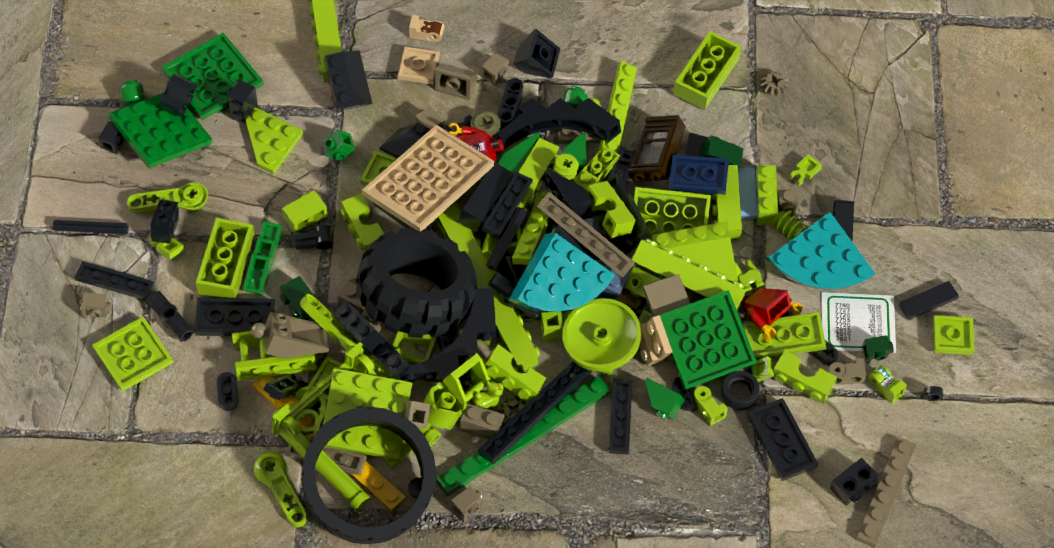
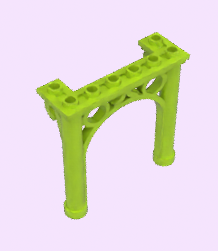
[271,342,442,512]

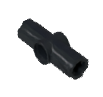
[488,272,542,320]
[146,291,194,342]

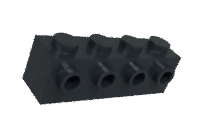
[457,163,514,232]

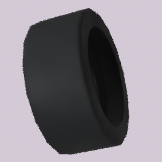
[721,371,759,410]

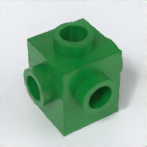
[323,130,355,161]

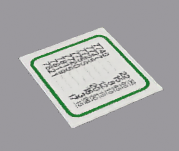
[821,292,896,353]

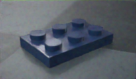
[669,155,729,195]

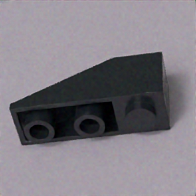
[544,168,592,217]

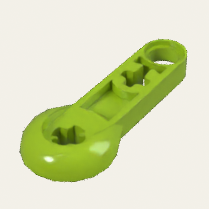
[127,182,209,213]
[300,294,367,354]
[253,452,307,527]

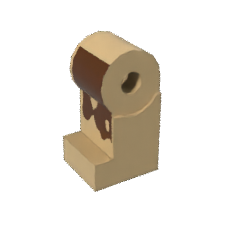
[409,14,445,42]

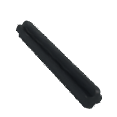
[486,207,527,270]
[53,219,129,234]

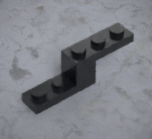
[333,300,410,378]

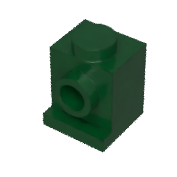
[862,335,894,364]

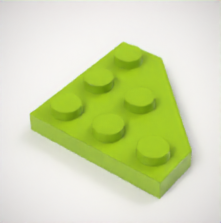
[246,107,303,175]

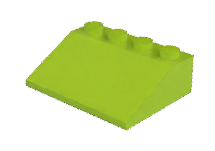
[634,187,711,241]
[652,222,738,291]

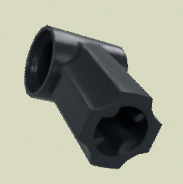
[294,225,333,250]

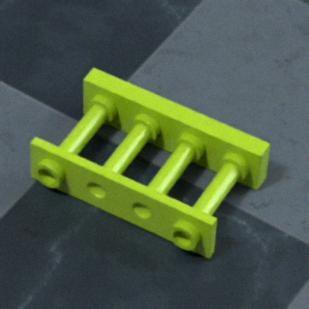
[232,331,316,381]

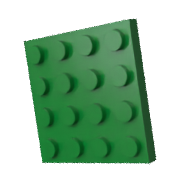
[162,32,264,120]
[109,93,213,169]
[660,290,757,390]

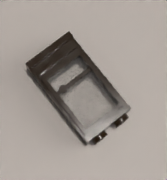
[628,115,686,182]

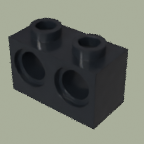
[150,200,179,244]
[830,458,878,506]

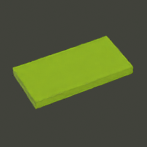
[743,311,826,360]

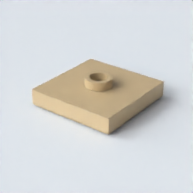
[397,46,440,85]

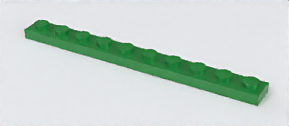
[436,376,610,496]

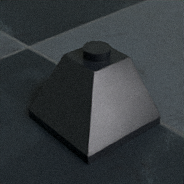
[513,29,561,78]
[380,123,431,159]

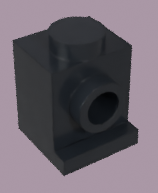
[98,121,124,154]

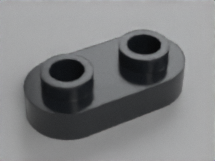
[217,372,239,411]

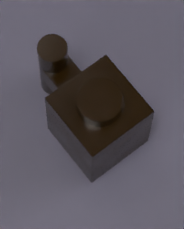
[616,291,646,319]

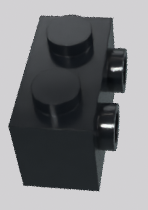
[227,79,258,123]

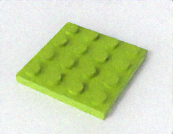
[323,368,412,460]

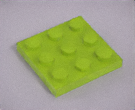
[92,316,174,392]

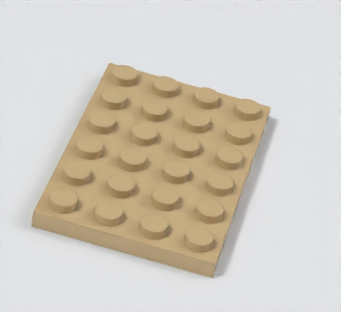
[362,125,494,232]

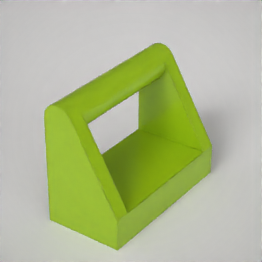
[392,331,438,364]
[442,353,491,404]

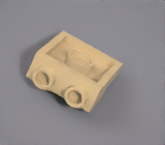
[640,315,672,366]

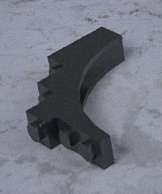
[497,98,621,149]
[400,288,496,383]

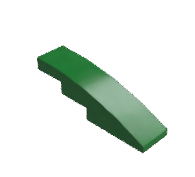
[243,221,283,295]

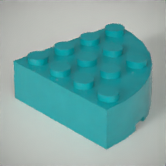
[765,212,876,290]
[508,233,615,312]

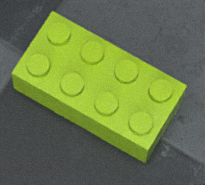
[673,31,742,110]
[196,218,255,298]

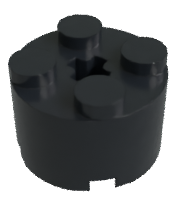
[158,74,198,118]

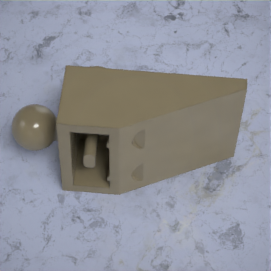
[251,312,330,358]

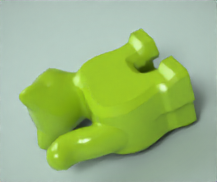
[735,259,765,296]
[472,380,504,410]

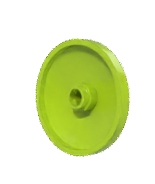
[562,298,641,372]

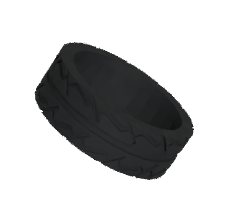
[301,407,436,544]

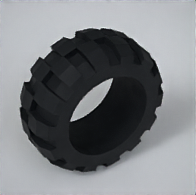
[356,228,477,338]

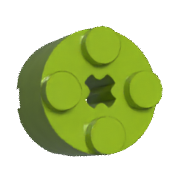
[422,382,467,430]

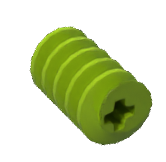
[553,154,579,181]
[772,210,809,241]

